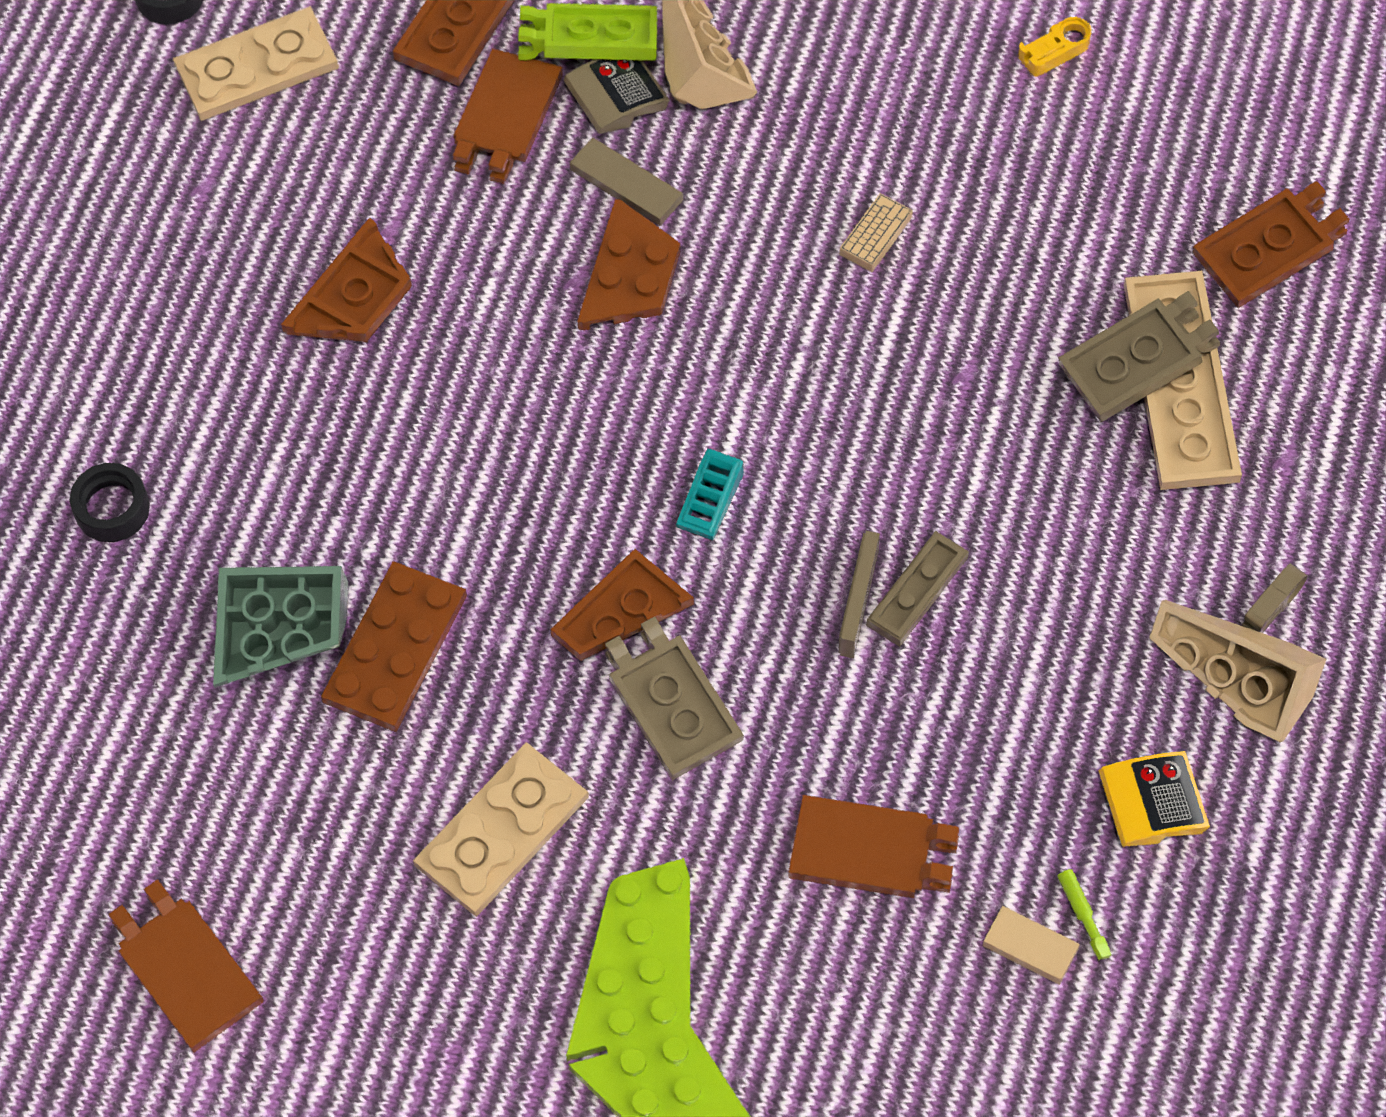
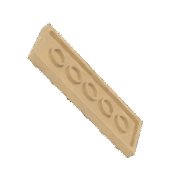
[1124,271,1242,490]

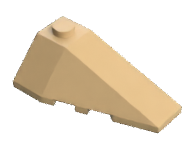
[1149,600,1327,742]

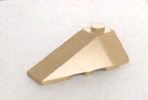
[662,0,757,110]

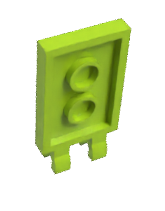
[518,3,657,61]

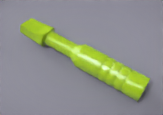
[1057,869,1112,960]

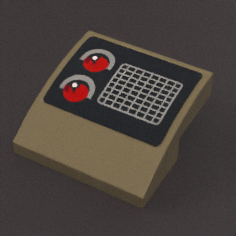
[563,59,669,134]

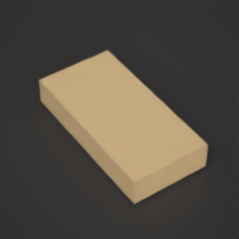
[983,906,1080,985]

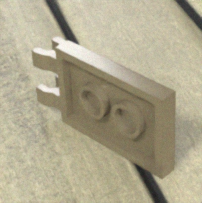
[1058,291,1220,423]
[605,616,744,781]

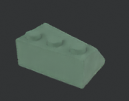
[213,566,348,688]

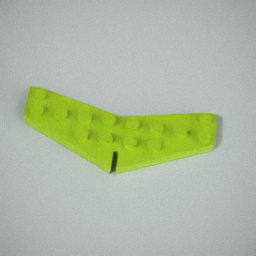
[566,858,750,1117]

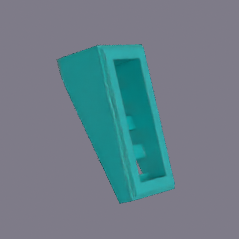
[676,449,744,540]

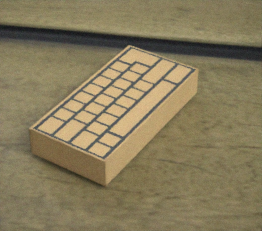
[839,193,913,272]

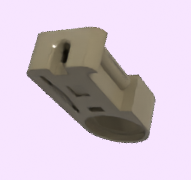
[1242,563,1308,633]

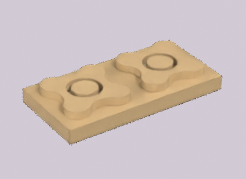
[173,6,339,121]
[413,742,589,917]

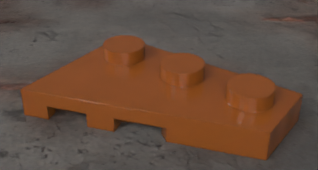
[550,549,694,661]

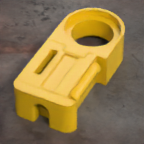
[1018,17,1091,77]

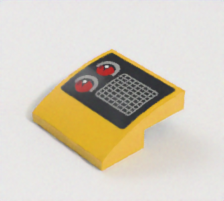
[1098,751,1210,847]

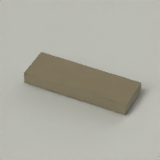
[570,137,683,226]
[838,531,880,658]
[866,531,969,647]

